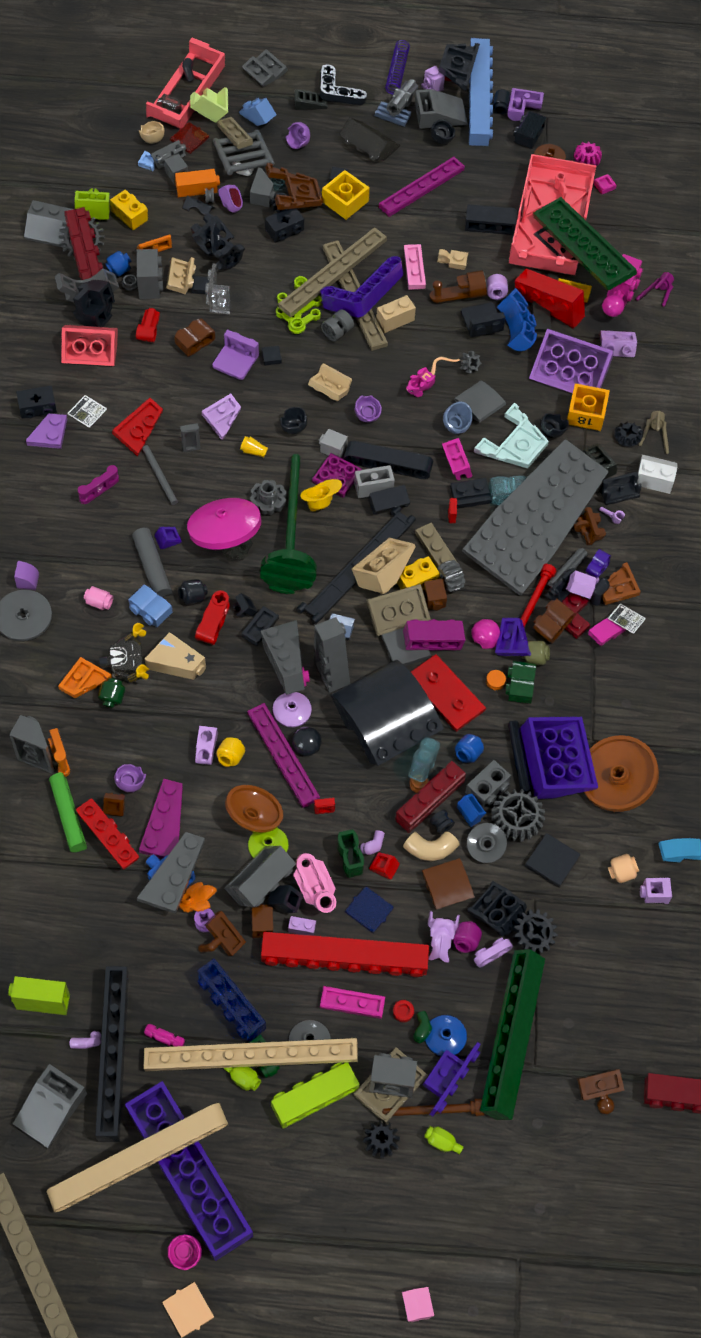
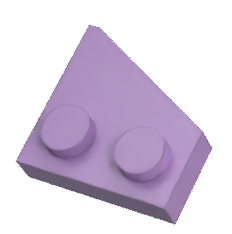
[202,394,241,440]

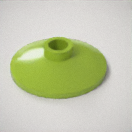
[248,828,288,858]

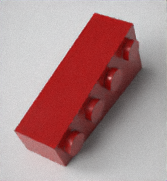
[515,269,585,329]

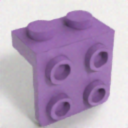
[213,330,259,380]

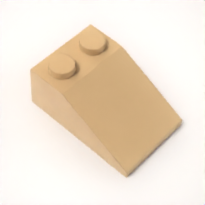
[352,538,415,594]

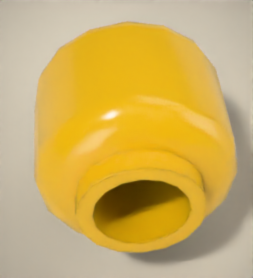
[216,737,245,767]

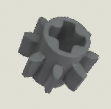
[459,351,482,373]

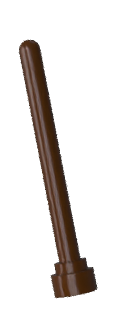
[382,1098,484,1116]

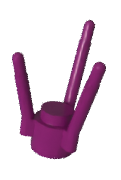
[636,272,674,307]

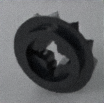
[614,421,643,447]

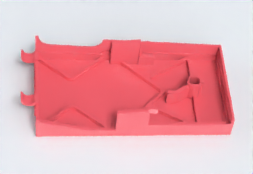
[509,154,596,275]

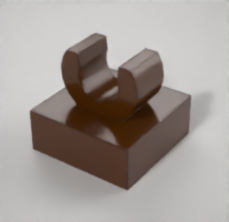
[103,793,125,816]

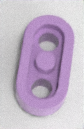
[474,938,513,968]

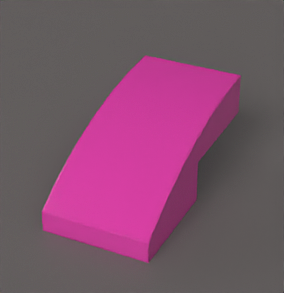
[588,618,626,646]

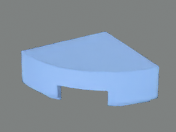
[138,151,155,171]

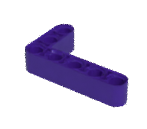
[320,256,403,317]

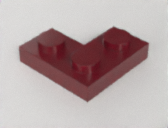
[563,592,590,639]

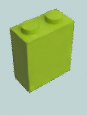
[9,976,70,1015]

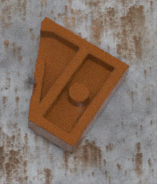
[602,562,641,605]

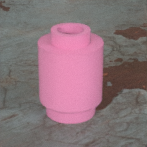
[84,586,113,610]

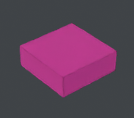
[593,174,617,194]

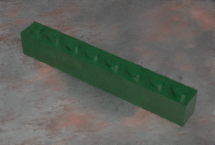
[480,949,545,1120]

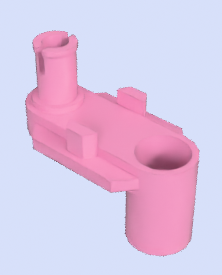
[293,853,336,913]

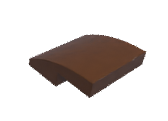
[422,858,474,909]

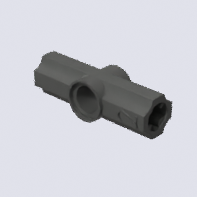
[387,79,418,116]

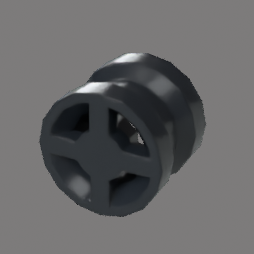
[430,810,455,835]

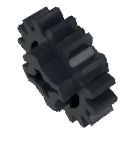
[512,909,558,954]

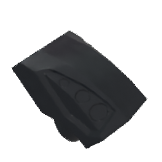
[467,881,527,936]

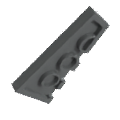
[137,832,205,914]

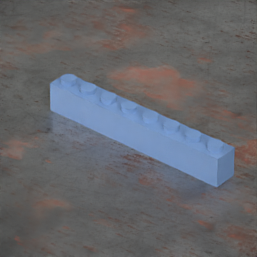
[469,38,493,146]

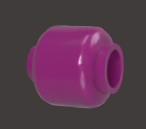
[453,921,482,953]

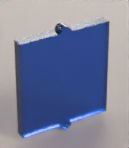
[345,887,394,933]

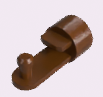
[430,270,487,303]

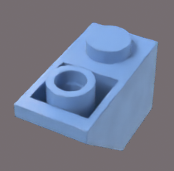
[239,98,277,126]

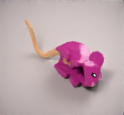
[406,357,459,397]

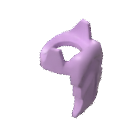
[428,911,460,962]

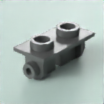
[151,140,186,169]

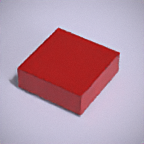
[448,498,457,523]
[314,798,335,814]

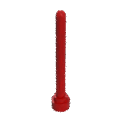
[521,564,557,627]

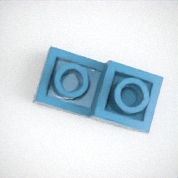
[658,838,701,862]

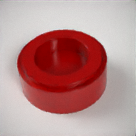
[393,1000,414,1023]

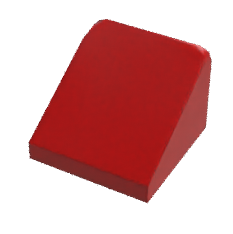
[369,852,400,880]

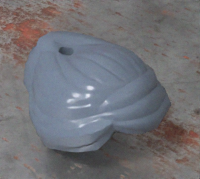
[443,402,472,434]

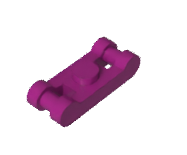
[78,465,119,504]

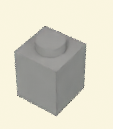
[319,429,348,458]

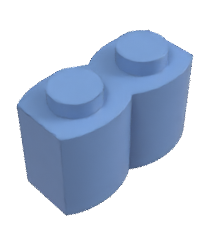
[128,585,173,627]

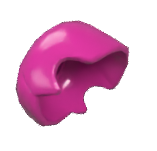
[471,619,500,649]
[168,1234,202,1270]

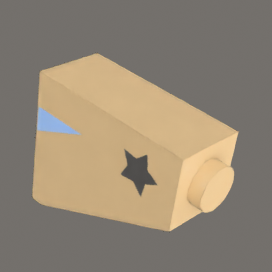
[145,632,206,680]

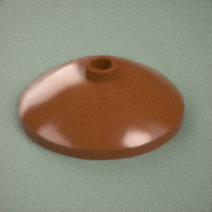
[225,785,283,833]

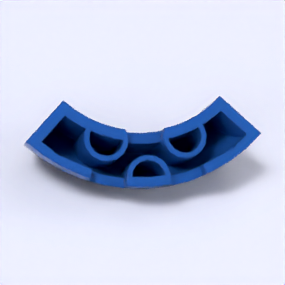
[497,288,537,351]

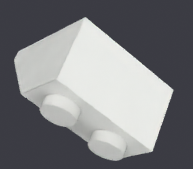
[637,455,677,494]

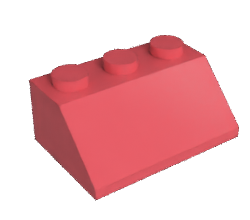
[61,325,118,366]

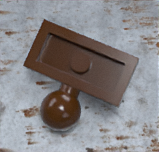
[577,1069,624,1114]

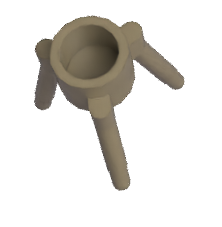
[639,411,669,454]

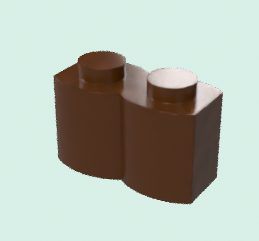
[175,318,215,356]
[533,599,576,643]

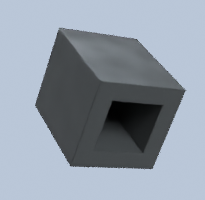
[164,153,188,184]

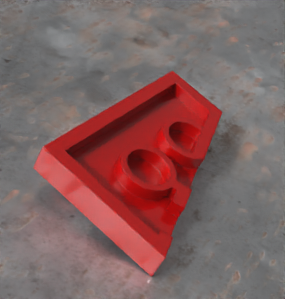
[112,398,163,456]

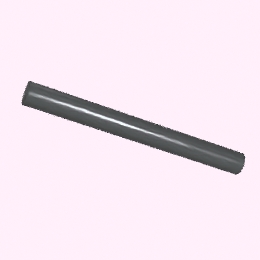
[142,445,178,505]

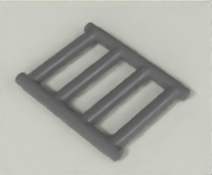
[213,130,275,175]

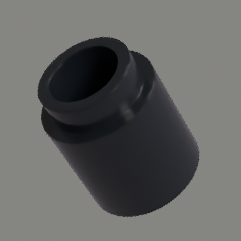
[493,89,511,115]

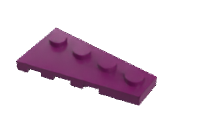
[139,779,183,859]

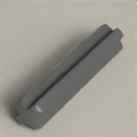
[548,548,588,587]

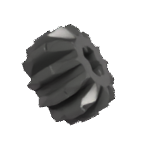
[438,560,465,593]

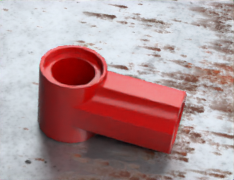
[136,308,160,343]

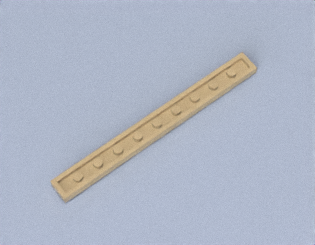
[144,1038,358,1071]

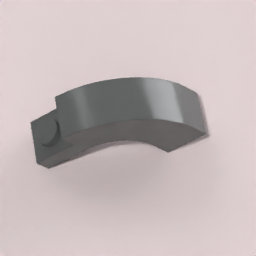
[55,268,119,302]

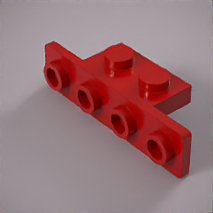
[76,799,139,869]

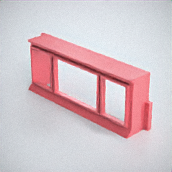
[146,37,225,130]

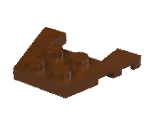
[265,163,323,210]

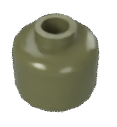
[522,641,550,665]

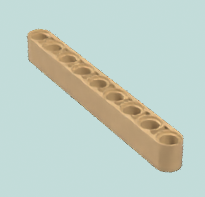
[46,1103,228,1212]

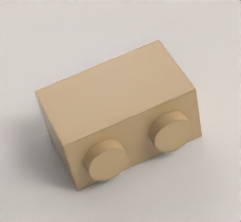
[376,295,416,333]

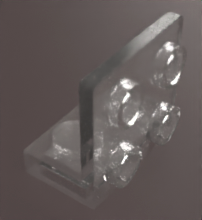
[205,263,231,314]

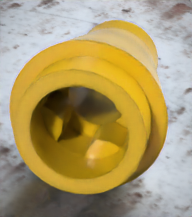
[240,436,268,458]

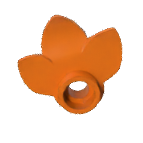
[179,882,217,912]

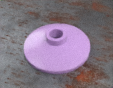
[273,692,311,727]

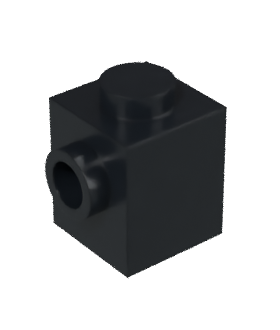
[267,885,303,913]

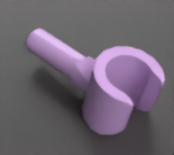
[599,507,625,524]

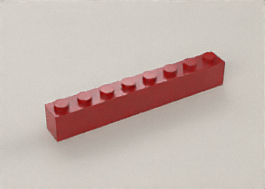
[261,932,429,977]

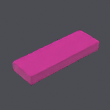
[320,986,385,1019]

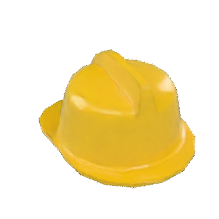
[300,479,342,512]

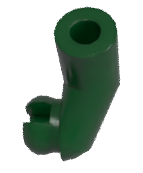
[413,1011,432,1043]

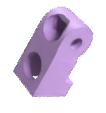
[195,726,218,765]

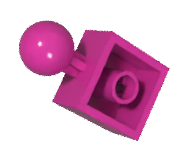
[602,254,643,317]

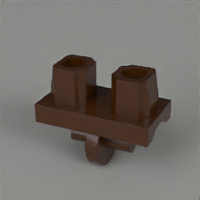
[574,507,606,545]

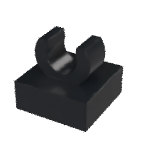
[232,593,258,618]

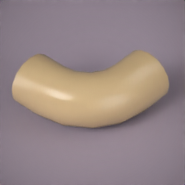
[403,831,459,861]

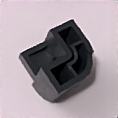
[73,280,115,327]

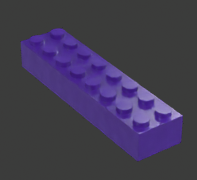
[125,1081,253,1261]

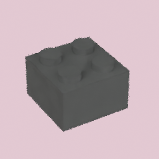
[137,249,163,299]
[369,1053,417,1098]

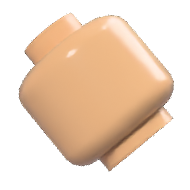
[608,854,639,883]

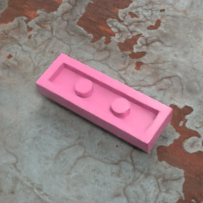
[404,244,426,290]

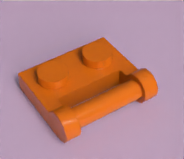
[48,728,70,777]

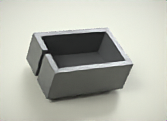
[224,846,296,907]

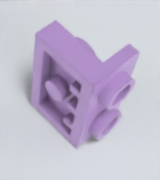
[600,330,637,357]

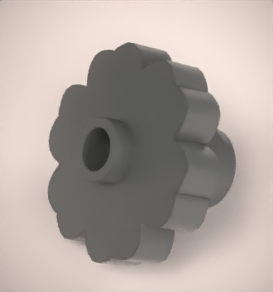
[250,480,286,515]

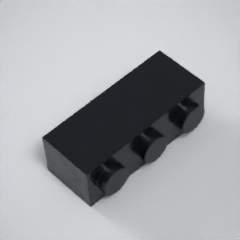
[465,204,517,235]

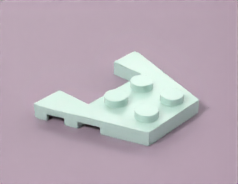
[474,403,549,468]

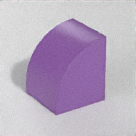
[14,561,39,590]

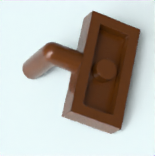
[198,911,246,956]

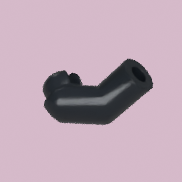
[182,58,195,82]
[591,578,610,605]

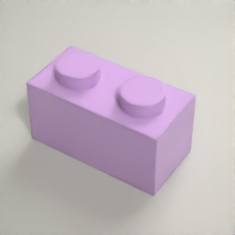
[288,916,316,936]

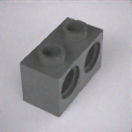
[465,760,511,808]

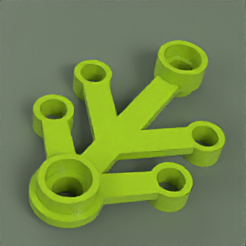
[276,276,322,334]

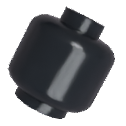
[178,579,208,605]

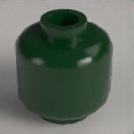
[98,678,125,708]

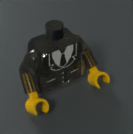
[99,623,149,684]

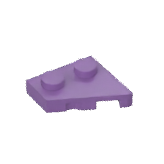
[26,413,67,449]

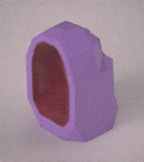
[218,185,243,213]

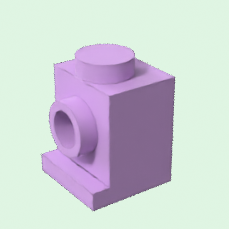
[421,66,445,91]
[640,878,672,904]

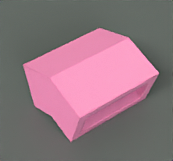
[402,1287,434,1322]

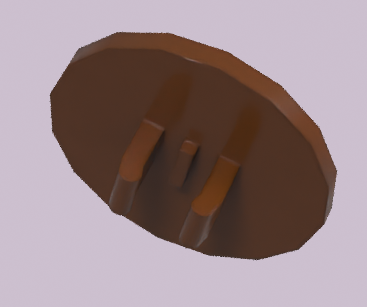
[534,144,566,160]

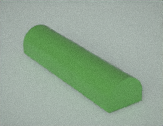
[49,772,87,852]

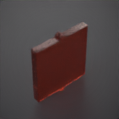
[170,122,209,154]

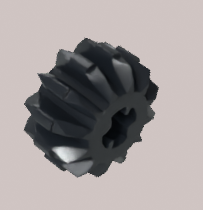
[363,1120,400,1159]

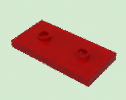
[411,654,486,732]

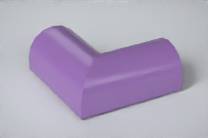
[508,88,544,121]

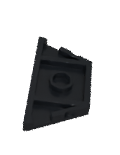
[438,43,480,91]

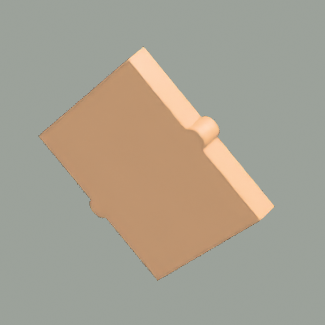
[162,1282,214,1338]

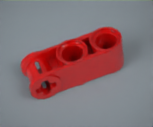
[195,590,230,645]

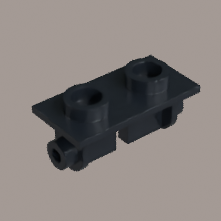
[545,568,577,602]

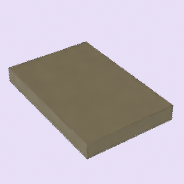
[366,584,431,636]
[354,1047,428,1124]

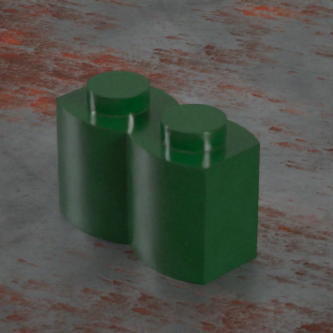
[505,661,536,704]
[338,829,364,878]

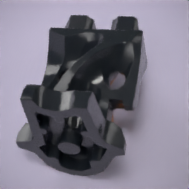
[190,213,245,270]

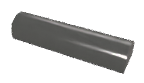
[132,528,173,597]

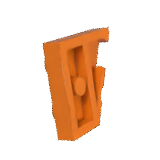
[58,657,112,698]

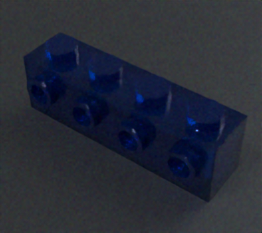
[197,958,266,1042]

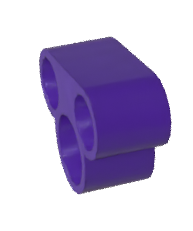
[585,549,611,579]

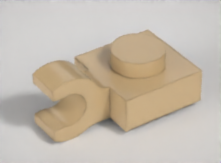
[437,249,468,270]

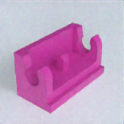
[442,438,472,480]

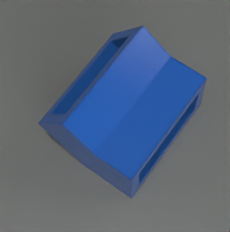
[457,794,486,827]

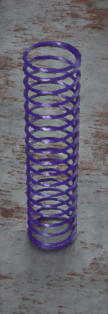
[385,40,410,94]

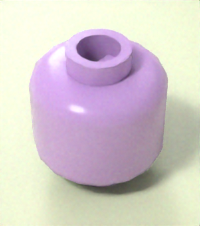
[486,274,508,300]

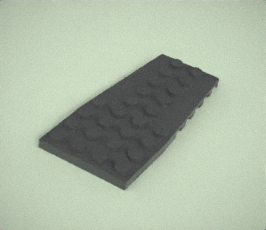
[462,439,608,596]

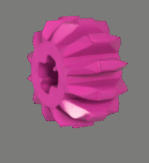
[574,141,602,166]

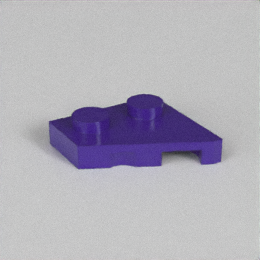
[495,618,531,656]

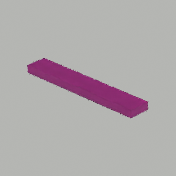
[379,157,465,217]
[247,703,320,808]

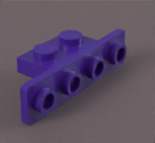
[423,1042,481,1117]

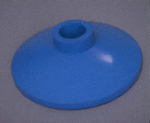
[425,1015,467,1056]

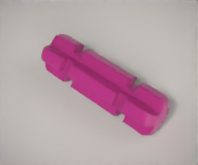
[144,1024,185,1047]

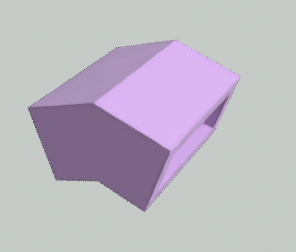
[566,571,596,599]

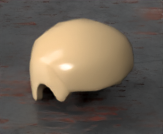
[139,121,165,144]

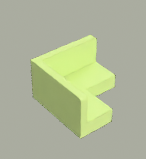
[190,87,228,123]

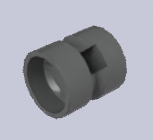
[321,309,354,342]

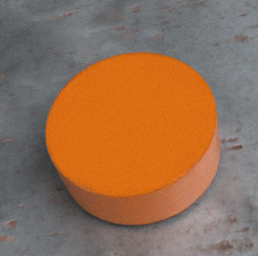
[486,670,506,690]

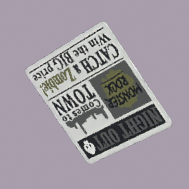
[68,395,107,427]
[608,604,645,633]

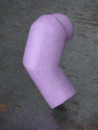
[360,830,385,855]
[70,1031,102,1049]

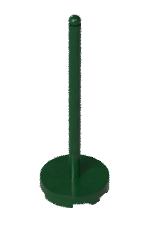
[260,454,317,594]

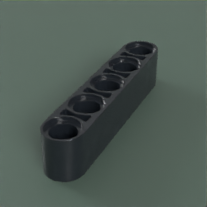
[344,441,434,479]

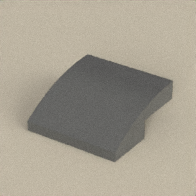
[242,49,288,86]
[455,380,506,423]

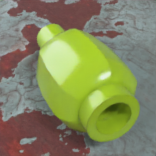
[224,1067,261,1091]
[424,1126,463,1154]

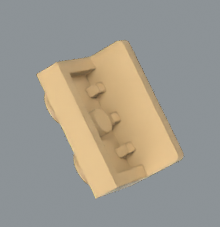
[166,257,196,294]
[308,363,352,401]

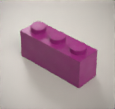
[403,619,465,650]

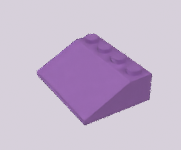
[529,329,614,393]

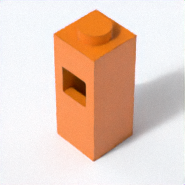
[175,169,220,197]

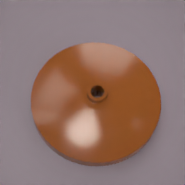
[584,735,659,812]

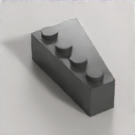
[314,617,350,693]
[261,620,305,695]

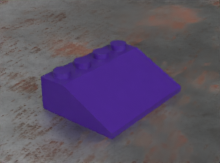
[520,717,598,799]

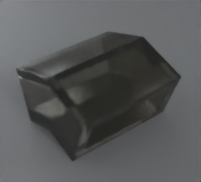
[156,94,182,114]

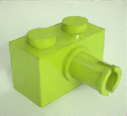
[75,188,110,220]

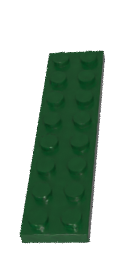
[533,197,637,291]

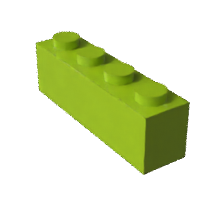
[271,1062,360,1129]

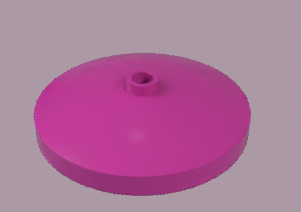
[187,498,261,549]

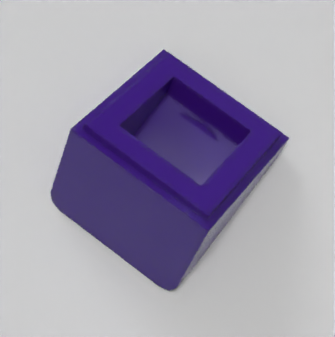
[155,527,182,549]

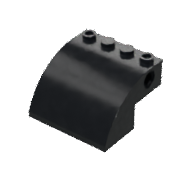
[331,659,444,766]

